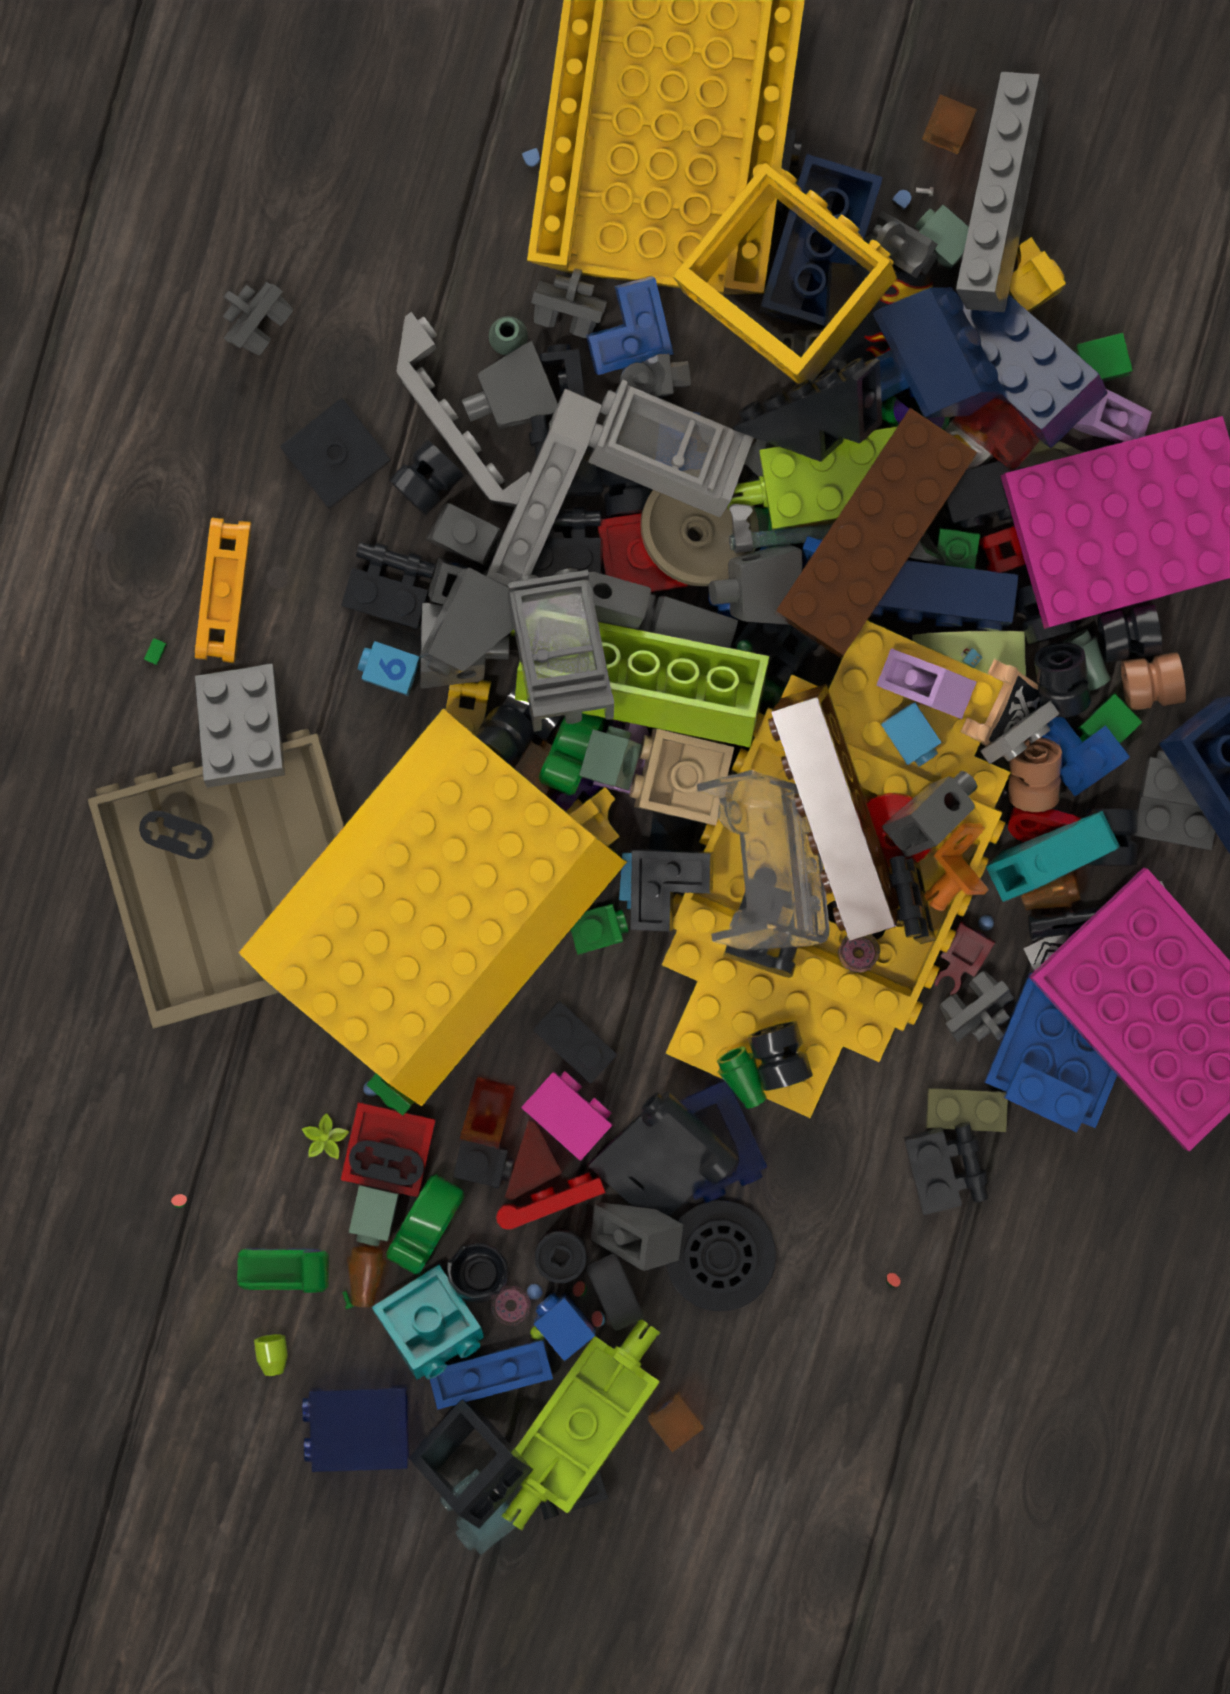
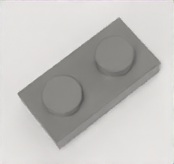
[981,701,1059,764]

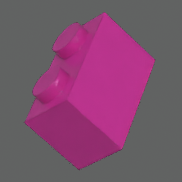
[521,1071,613,1161]

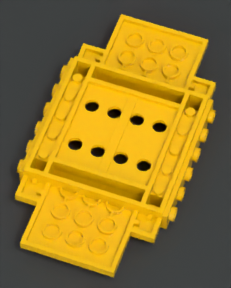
[662,621,1011,1118]

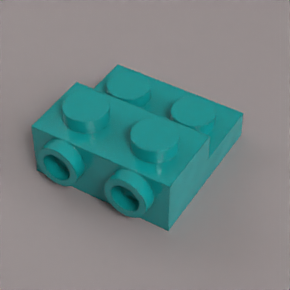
[372,1265,484,1380]

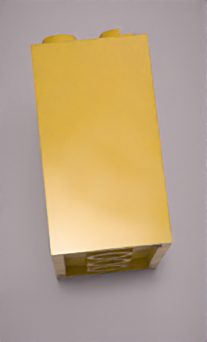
[673,163,897,384]

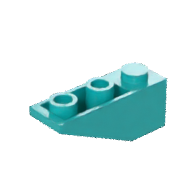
[986,811,1120,902]

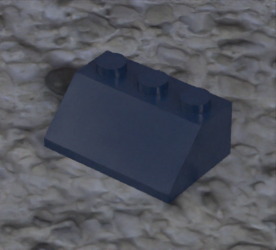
[873,287,1004,418]

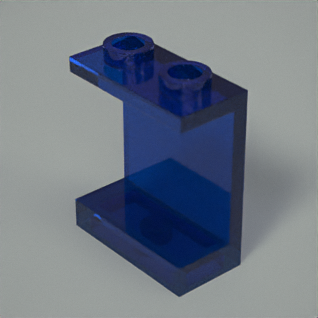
[302,1385,410,1472]

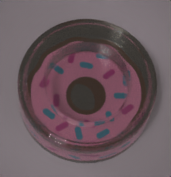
[838,934,880,973]
[491,1286,531,1326]

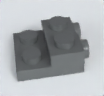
[1132,751,1215,850]

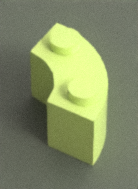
[912,631,1026,676]

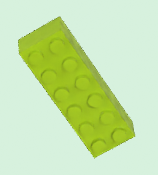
[515,610,769,747]

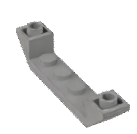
[396,312,530,507]
[483,389,602,587]

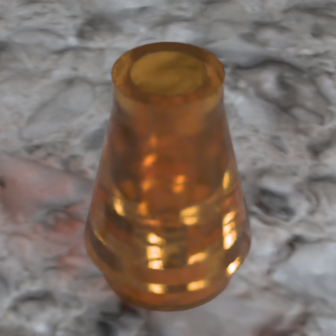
[1021,871,1081,911]
[347,1246,386,1307]

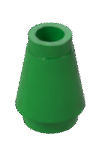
[717,1046,767,1109]

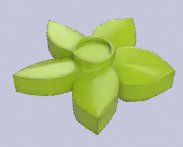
[302,1113,349,1159]

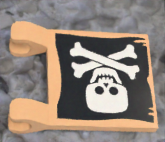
[961,659,1041,759]

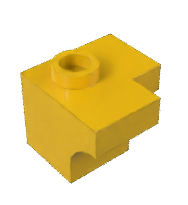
[1009,237,1066,313]
[566,787,620,846]

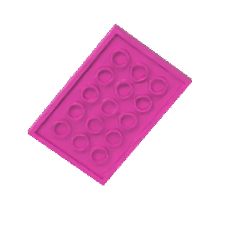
[1001,416,1230,629]
[1029,868,1230,1151]

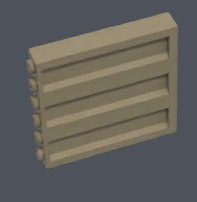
[88,729,345,1029]

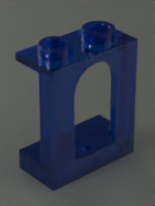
[679,1080,767,1203]

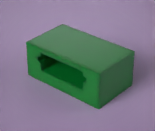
[144,638,167,665]

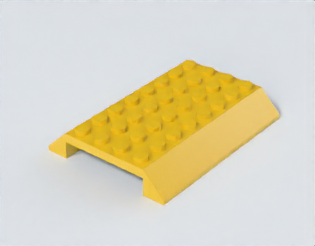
[527,0,805,294]
[238,708,627,1106]

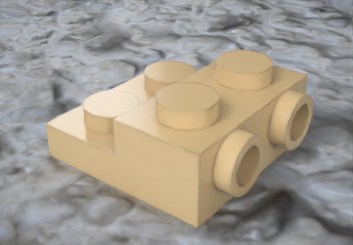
[630,729,734,825]

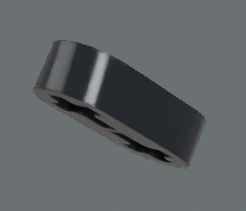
[139,811,214,860]
[349,1140,424,1185]

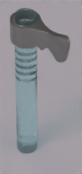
[729,504,834,553]

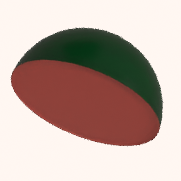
[886,1273,901,1288]

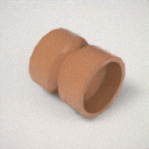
[1121,652,1186,711]
[1008,738,1062,812]

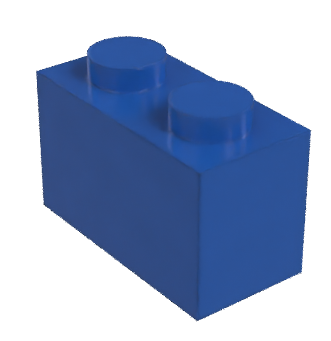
[534,1292,596,1361]

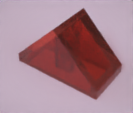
[952,398,1040,471]
[460,1077,515,1149]
[505,1120,563,1200]

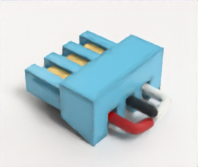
[961,648,983,668]

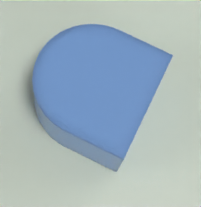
[522,148,540,167]
[892,190,911,210]

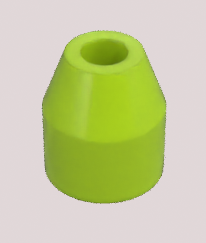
[254,1334,288,1376]

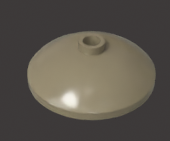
[640,470,759,586]

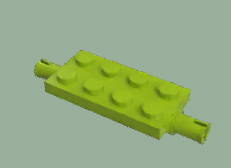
[727,427,897,530]
[501,1319,660,1530]

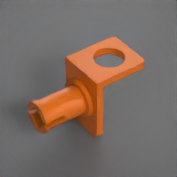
[924,823,989,911]

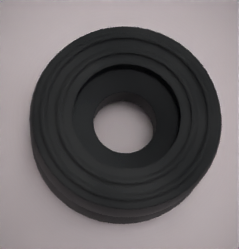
[586,1254,644,1331]

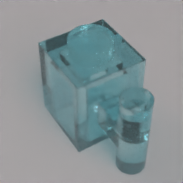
[439,1469,517,1555]

